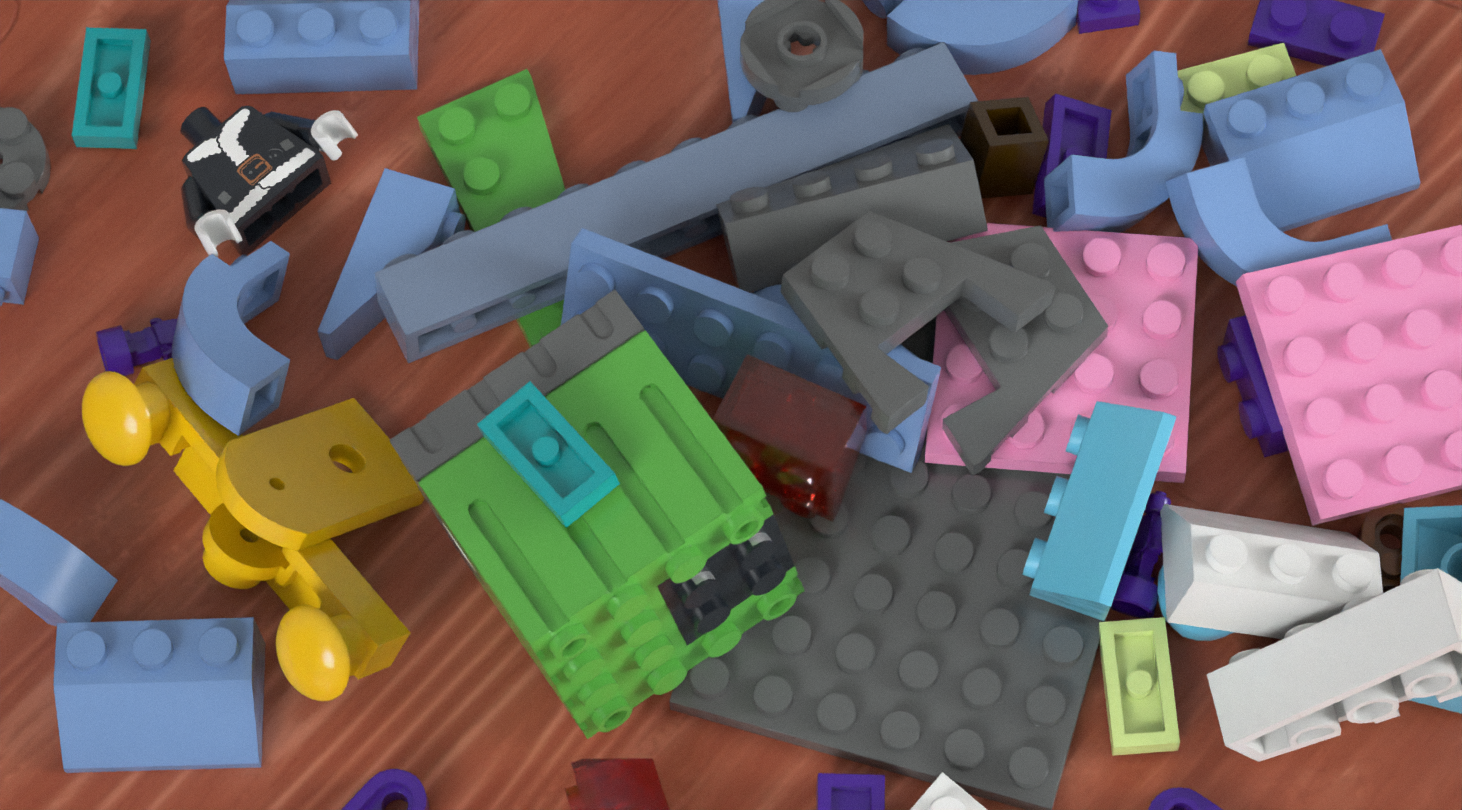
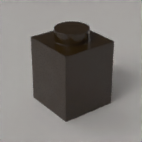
[960,97,1049,199]

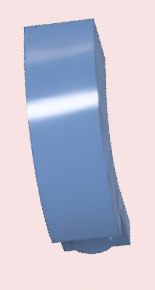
[862,0,1078,75]
[1044,50,1203,233]
[1165,157,1392,286]
[172,241,290,436]
[0,499,118,627]

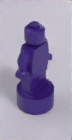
[96,318,177,376]
[1111,491,1171,618]

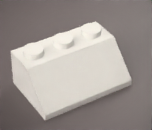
[1160,504,1383,639]

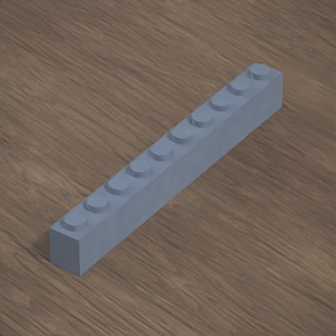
[375,42,978,363]

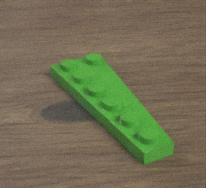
[417,69,565,348]

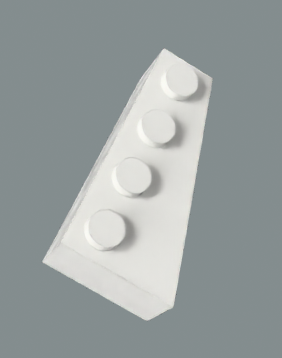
[1207,568,1462,762]

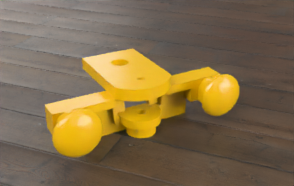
[82,358,425,701]

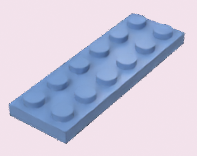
[561,228,941,473]

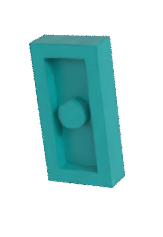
[71,27,151,149]
[477,381,620,528]

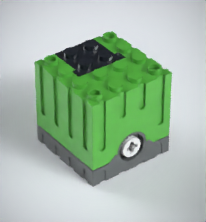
[389,290,805,739]

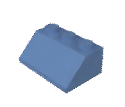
[224,0,419,94]
[1201,49,1420,232]
[53,617,266,773]

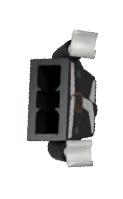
[180,106,359,256]

